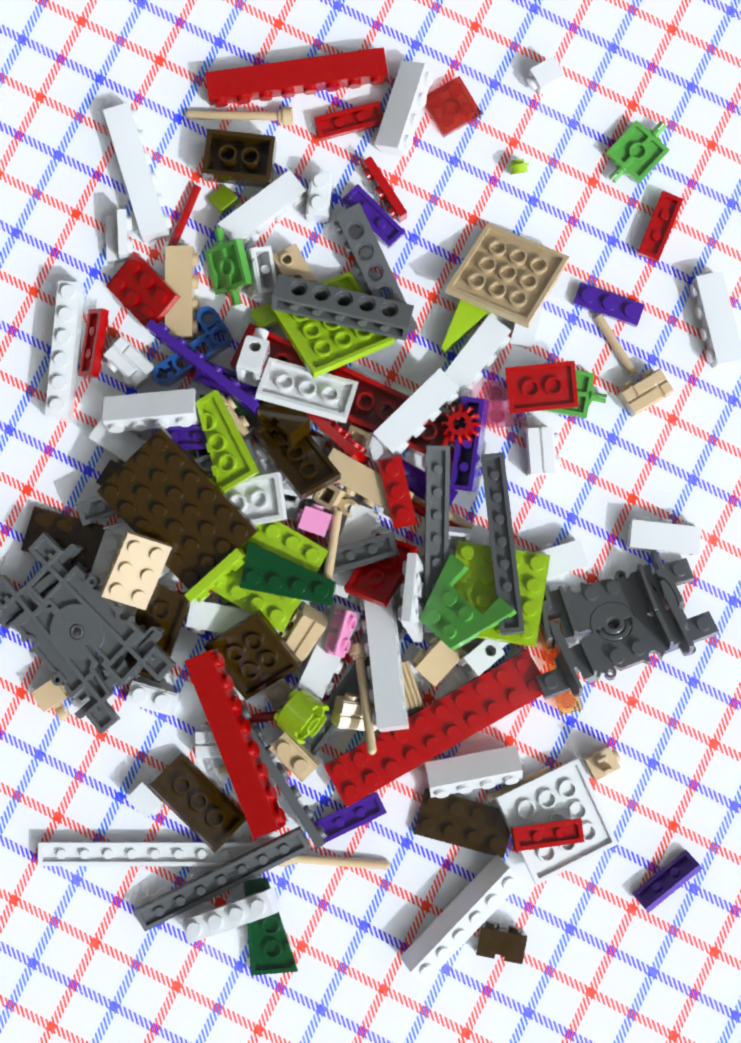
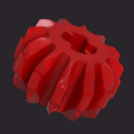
[441,404,482,444]

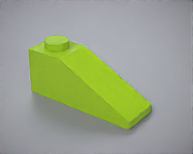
[440,300,491,355]

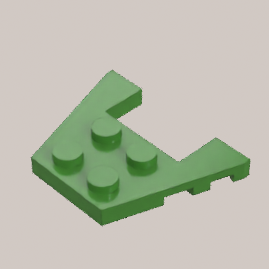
[419,554,517,651]

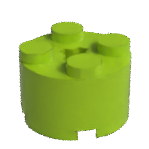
[274,689,329,744]

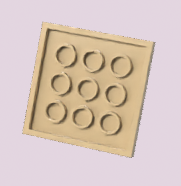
[445,223,570,328]

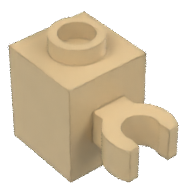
[312,484,359,518]
[31,677,71,721]
[582,746,621,781]

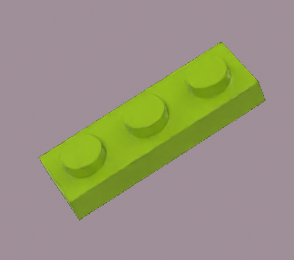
[184,548,246,603]

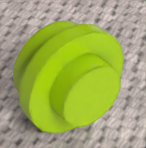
[507,158,529,175]

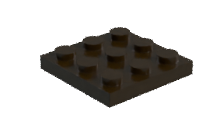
[203,610,302,700]

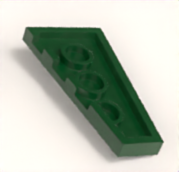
[240,542,337,606]
[244,877,298,976]

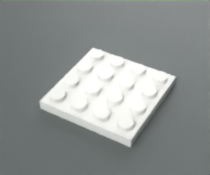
[495,758,619,885]

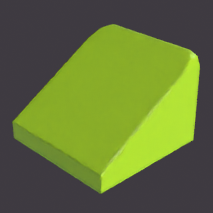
[207,184,239,216]
[250,301,278,329]

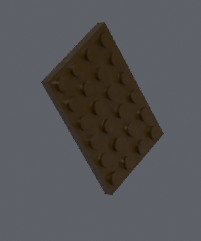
[97,427,259,590]

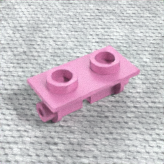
[324,608,357,658]

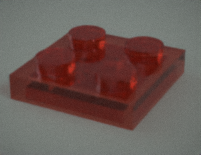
[424,76,482,138]

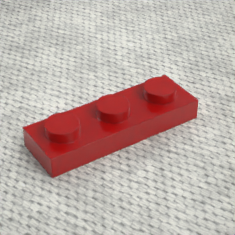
[314,101,383,141]
[362,156,408,223]
[637,191,684,263]
[78,308,109,378]
[378,455,417,529]
[511,818,585,852]

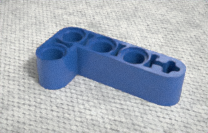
[153,306,232,387]

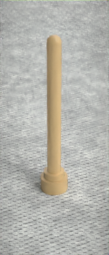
[185,107,293,126]
[349,643,377,755]
[278,854,391,870]

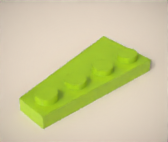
[196,390,260,493]

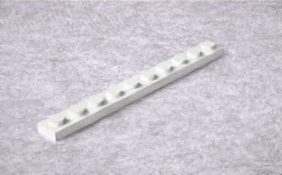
[38,842,266,867]

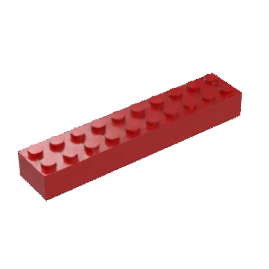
[230,323,451,458]
[324,649,542,807]

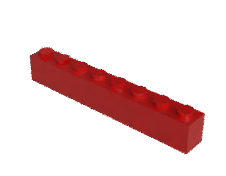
[205,47,388,108]
[185,649,286,839]

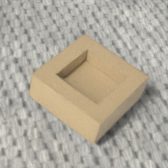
[348,425,373,454]

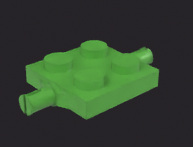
[605,120,670,185]
[204,228,253,306]
[543,370,607,419]

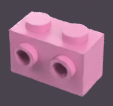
[296,503,333,537]

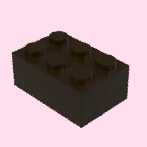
[202,129,277,188]

